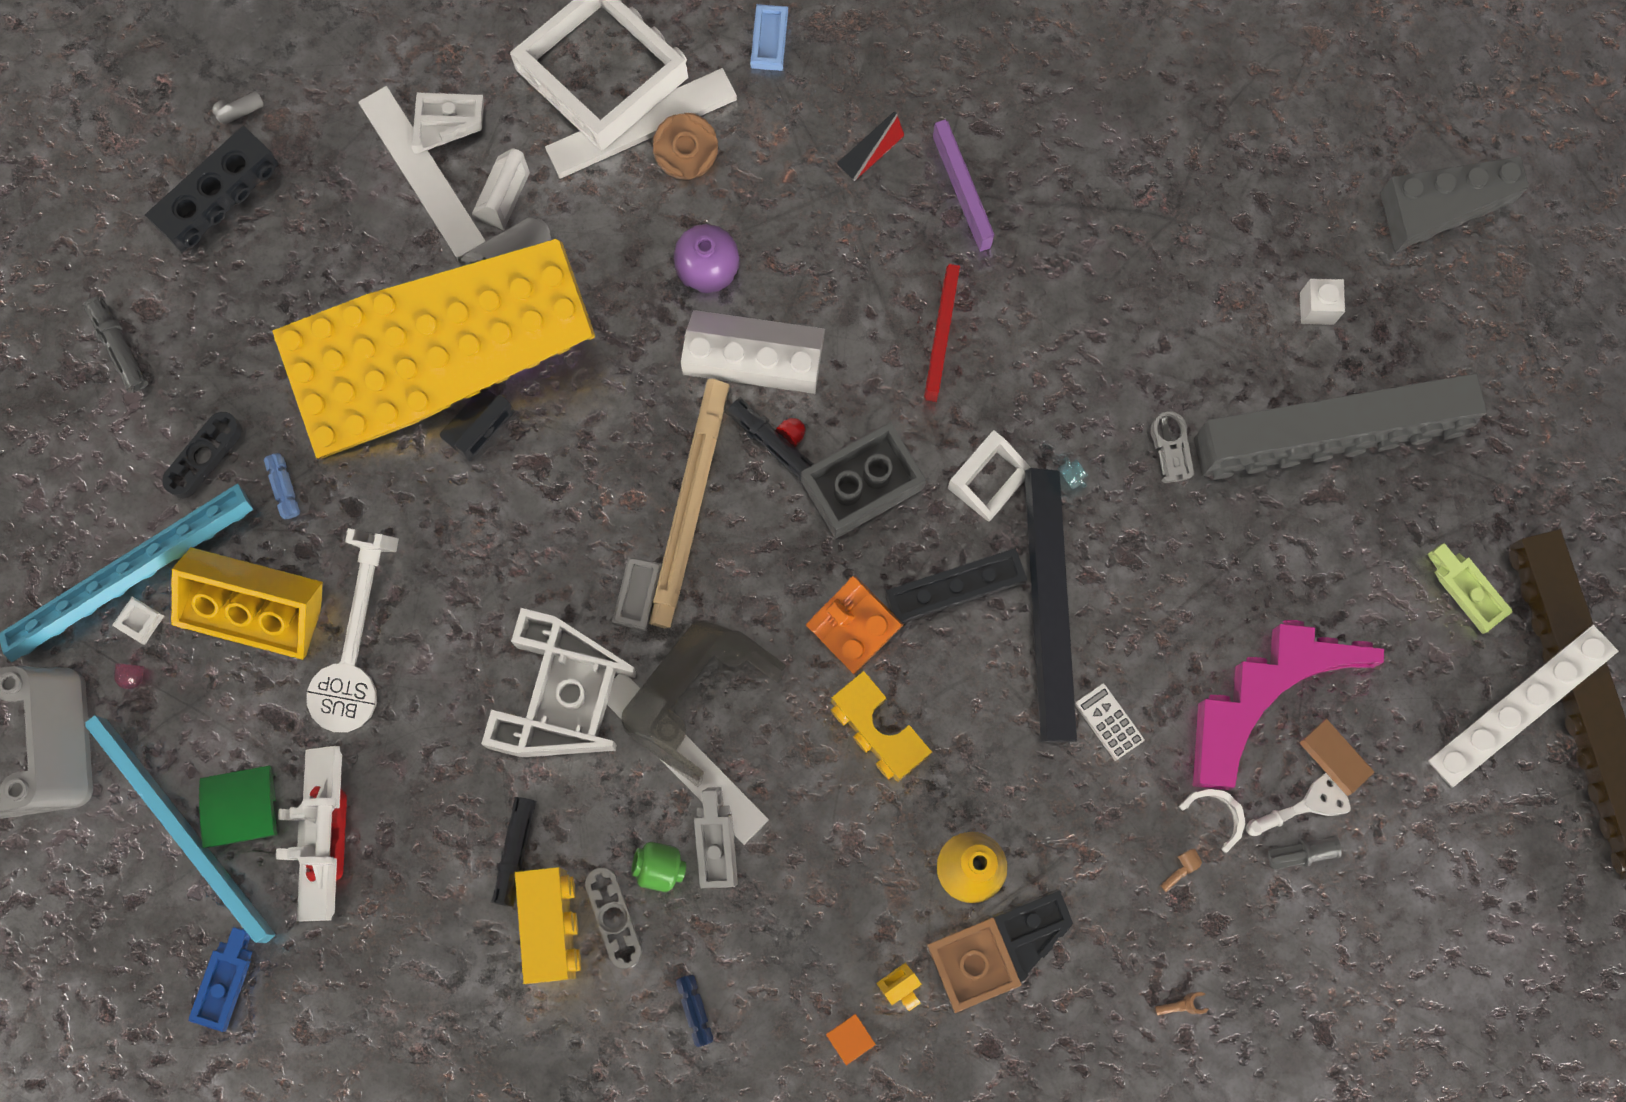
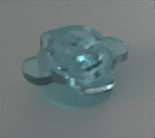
[1058,457,1088,490]

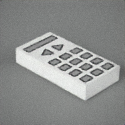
[1075,683,1145,761]

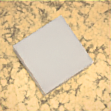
[112,596,164,645]

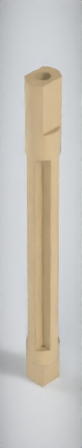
[649,379,730,628]

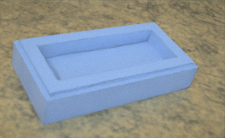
[750,4,788,71]

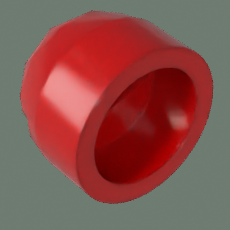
[776,418,806,447]

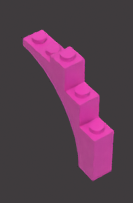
[1193,620,1384,790]

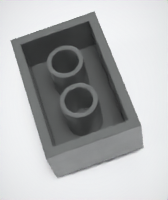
[801,422,926,539]

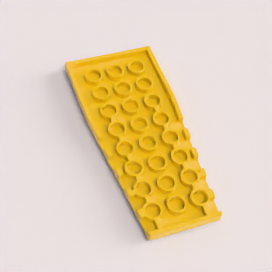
[272,239,595,459]

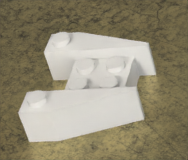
[481,608,637,757]

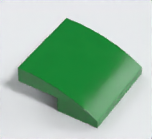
[199,765,278,848]

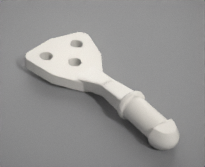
[1246,773,1351,836]

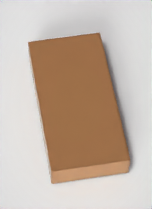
[1299,719,1374,796]

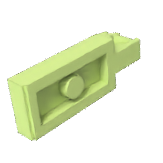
[1427,543,1513,634]

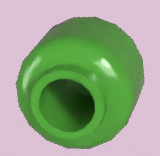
[631,842,686,892]

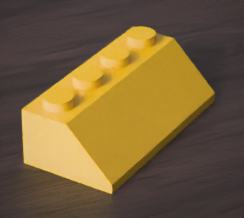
[171,547,323,660]

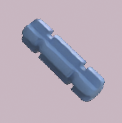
[264,453,300,519]

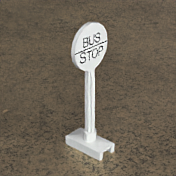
[307,528,399,732]

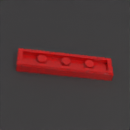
[924,264,960,402]

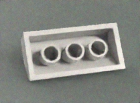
[681,310,825,394]

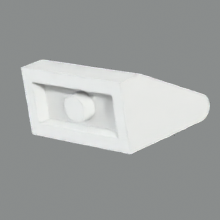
[472,148,530,230]
[948,430,1031,521]

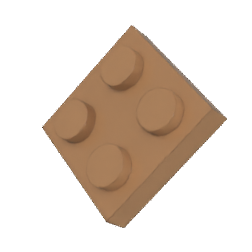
[927,917,1022,1013]

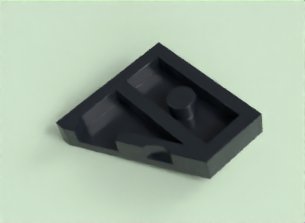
[992,889,1073,982]

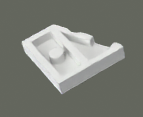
[412,92,484,153]

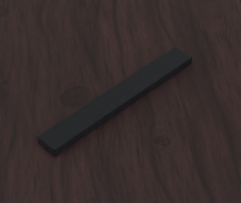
[1024,468,1077,743]

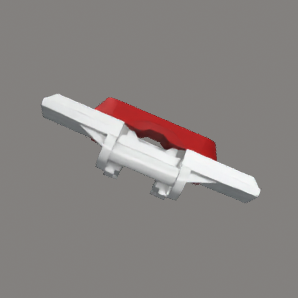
[276,746,347,921]

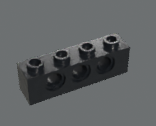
[145,125,279,253]

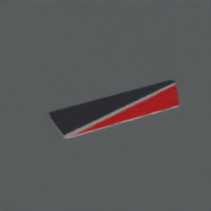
[837,112,904,180]

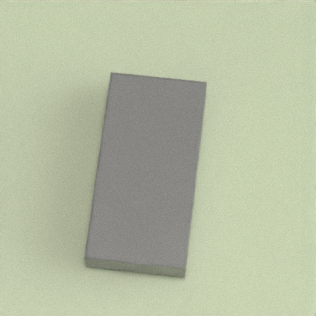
[612,556,662,632]

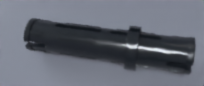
[726,397,814,481]
[491,797,537,907]

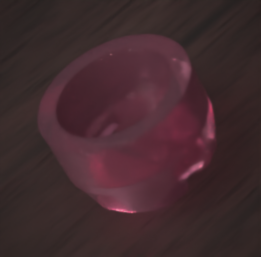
[114,664,145,689]

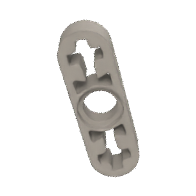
[585,868,642,969]

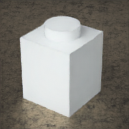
[1300,279,1345,325]

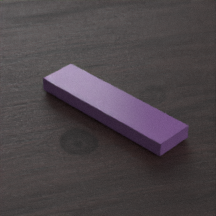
[933,119,994,252]

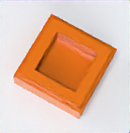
[826,1014,876,1065]

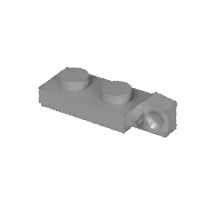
[694,787,738,888]

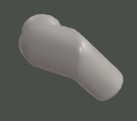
[212,91,263,124]

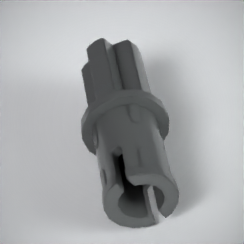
[1268,835,1342,869]

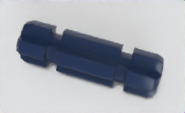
[676,975,713,1047]

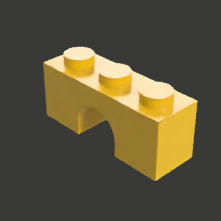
[830,671,932,782]

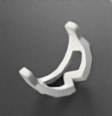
[1178,789,1245,853]

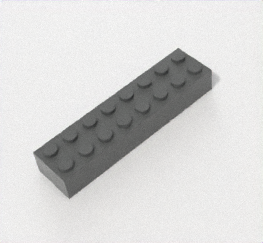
[1194,373,1487,479]

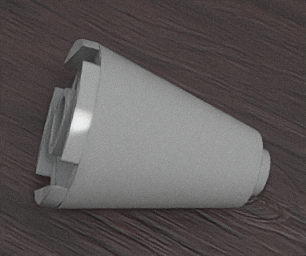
[461,217,552,266]

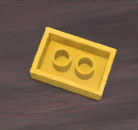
[515,867,581,984]

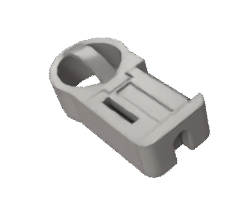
[1150,411,1194,483]

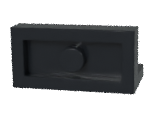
[440,388,514,462]

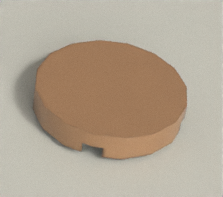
[653,113,718,180]

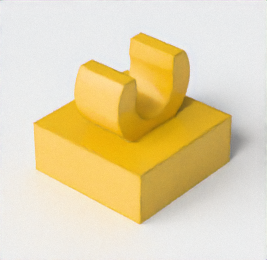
[876,963,922,1011]

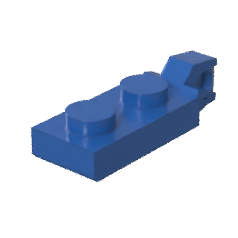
[188,927,252,1032]

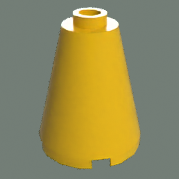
[937,832,1007,903]

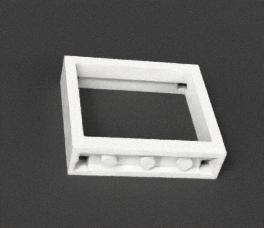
[510,0,689,151]

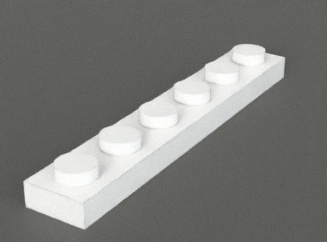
[1428,625,1619,788]

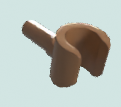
[1160,849,1202,892]
[1155,992,1209,1015]

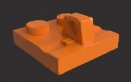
[806,576,904,674]

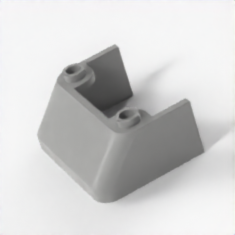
[0,666,93,819]

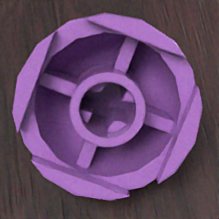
[673,224,740,293]

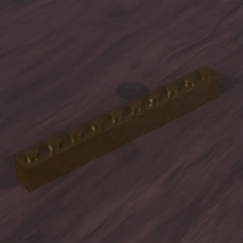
[1509,529,1626,880]

